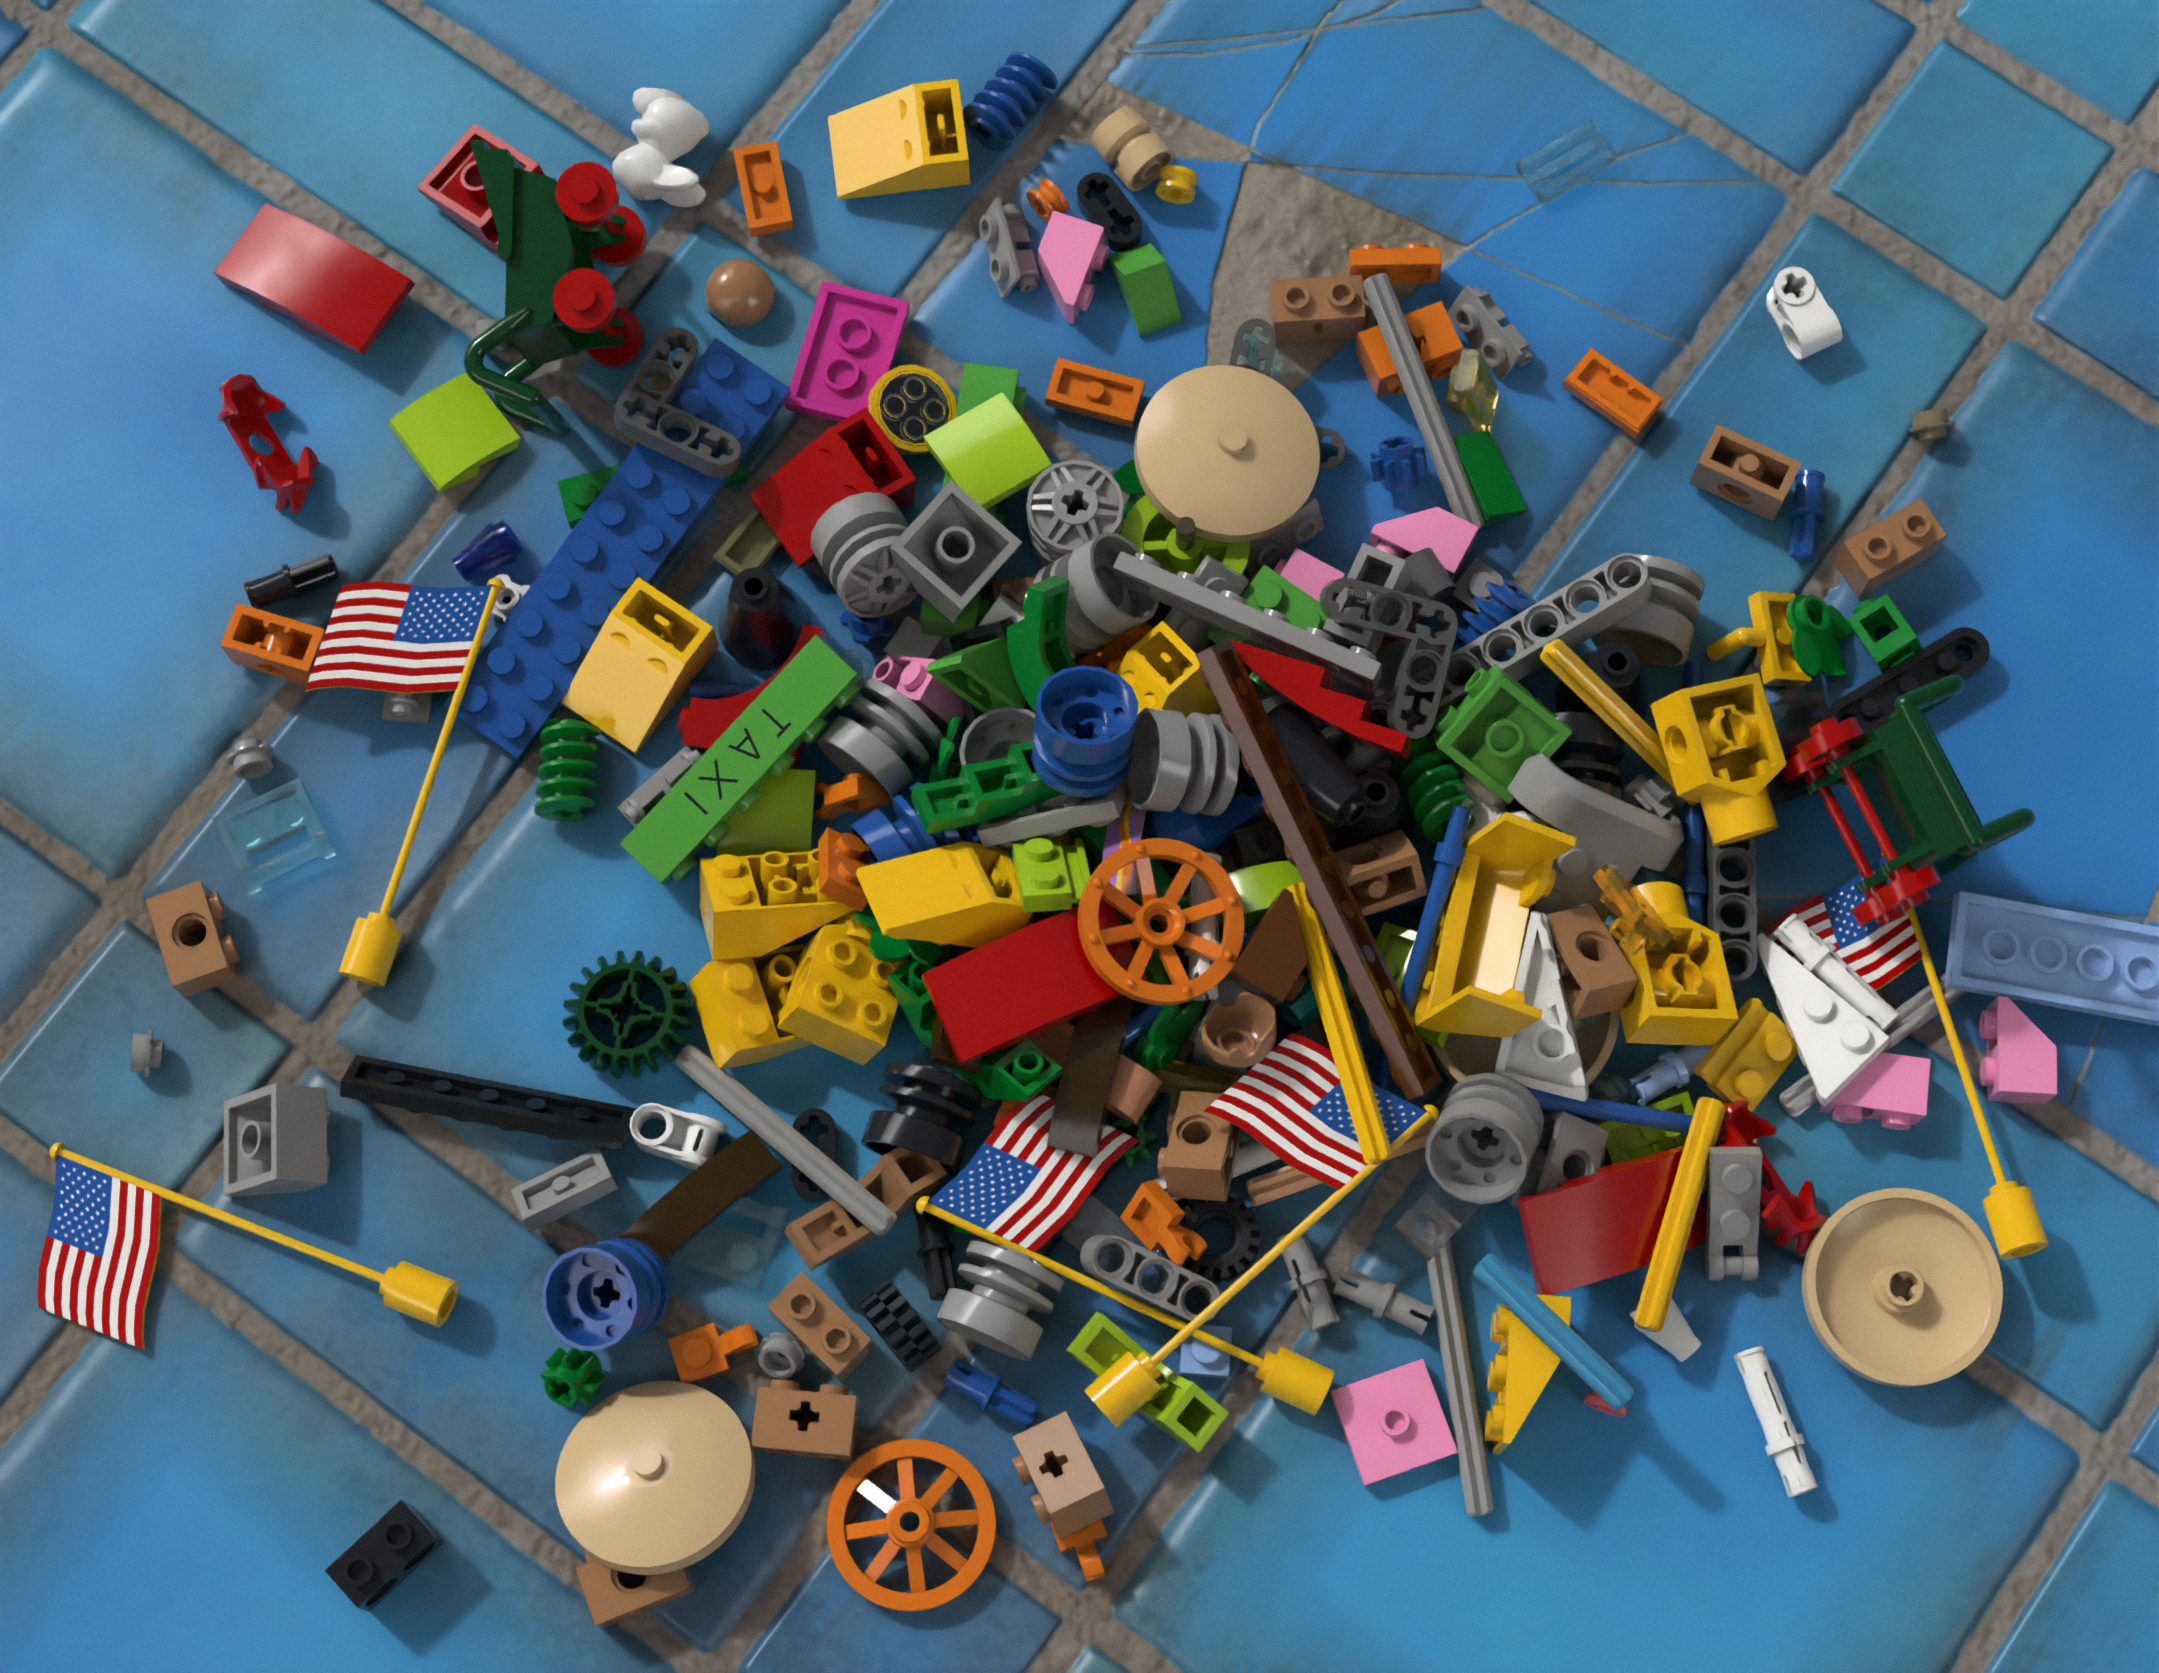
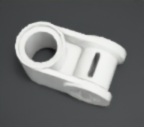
[1766,266,1843,361]
[630,1103,728,1170]

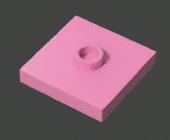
[1330,1359,1458,1487]

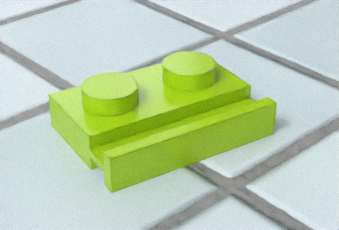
[1012,838,1090,913]

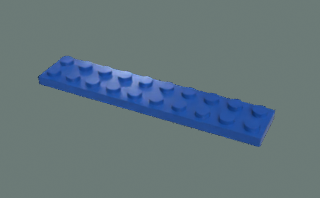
[442,338,791,761]

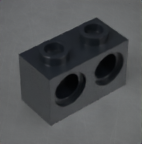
[325,1500,445,1612]

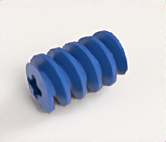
[963,51,1058,152]
[1451,577,1536,676]

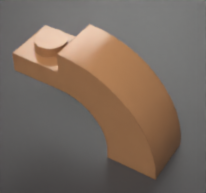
[784,1147,947,1271]

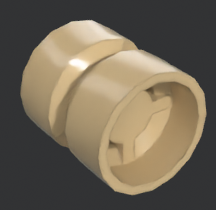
[1090,105,1174,192]

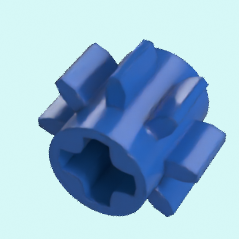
[1370,436,1427,492]

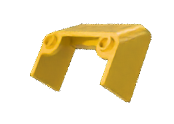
[1412,812,1577,1038]

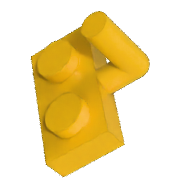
[1706,591,1812,687]

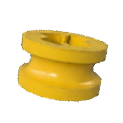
[1155,165,1198,204]

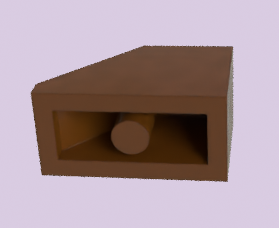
[1225,888,1308,1008]

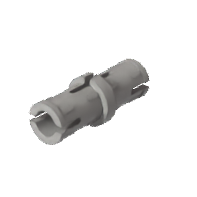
[1276,1232,1341,1332]
[1333,1265,1435,1336]

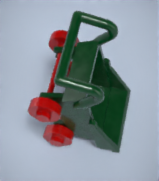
[464,140,647,437]
[1779,675,2035,928]

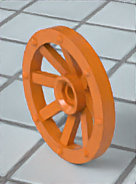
[1078,838,1244,1006]
[826,1439,996,1612]

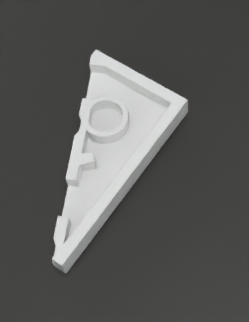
[1494,911,1589,1102]
[1757,932,1889,1107]

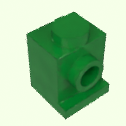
[1847,593,1922,674]

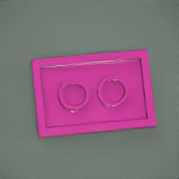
[785,281,910,423]

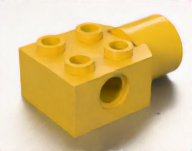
[1650,673,1787,846]
[1617,881,1739,1046]
[777,902,908,1066]

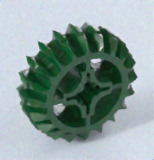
[563,950,693,1079]

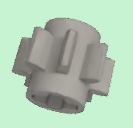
[1622,774,1675,819]

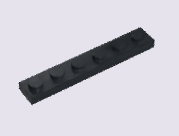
[340,1055,636,1151]

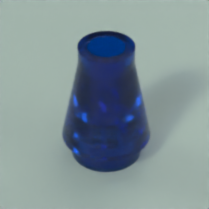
[452,519,524,582]

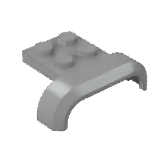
[1507,753,1684,922]

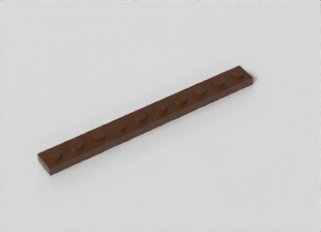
[1195,638,1442,1100]

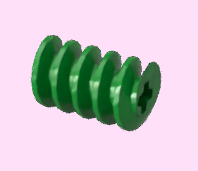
[534,719,601,822]
[1391,734,1476,843]

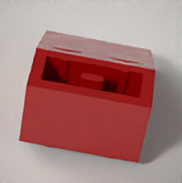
[749,407,916,569]

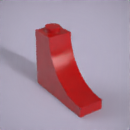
[677,624,827,769]

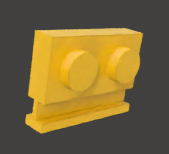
[1692,998,1798,1112]

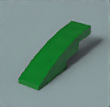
[911,741,1063,835]

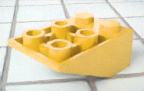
[828,79,971,200]
[561,577,719,754]
[1116,620,1221,792]
[856,841,1033,948]
[699,848,855,960]
[688,943,813,1070]
[1485,1294,1571,1455]

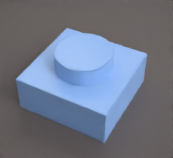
[1179,1325,1232,1379]

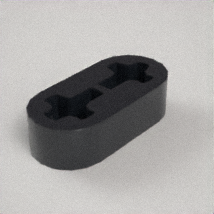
[1077,173,1142,252]
[792,1108,837,1203]

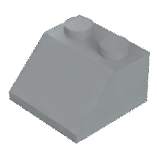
[889,480,1022,623]
[223,1083,330,1197]

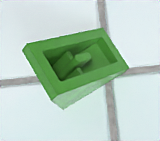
[1107,242,1182,337]
[926,637,1026,713]

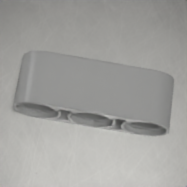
[1080,1234,1220,1322]

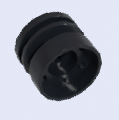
[1527,712,1624,810]
[861,1062,983,1176]

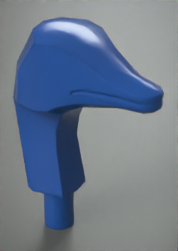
[1148,792,1264,853]

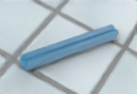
[1473,1253,1635,1410]

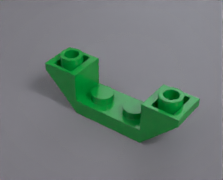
[888,957,1062,1102]

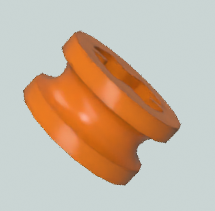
[1026,178,1070,223]

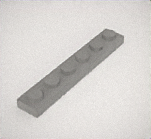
[1113,551,1382,695]

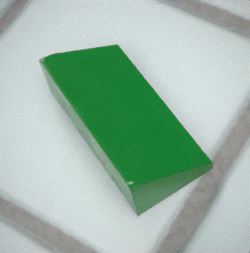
[1452,431,1527,528]

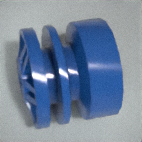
[1031,665,1139,797]
[849,782,964,865]
[542,1238,671,1351]

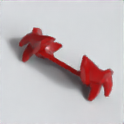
[218,374,319,514]
[1715,1100,1827,1253]

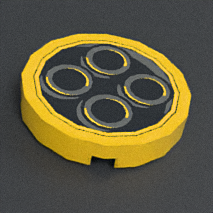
[868,364,957,456]

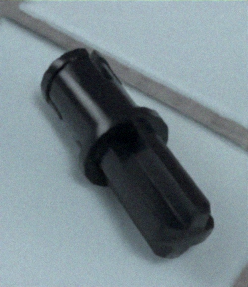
[244,554,339,609]
[913,1206,957,1301]

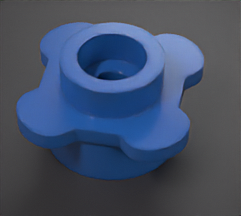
[840,610,895,644]

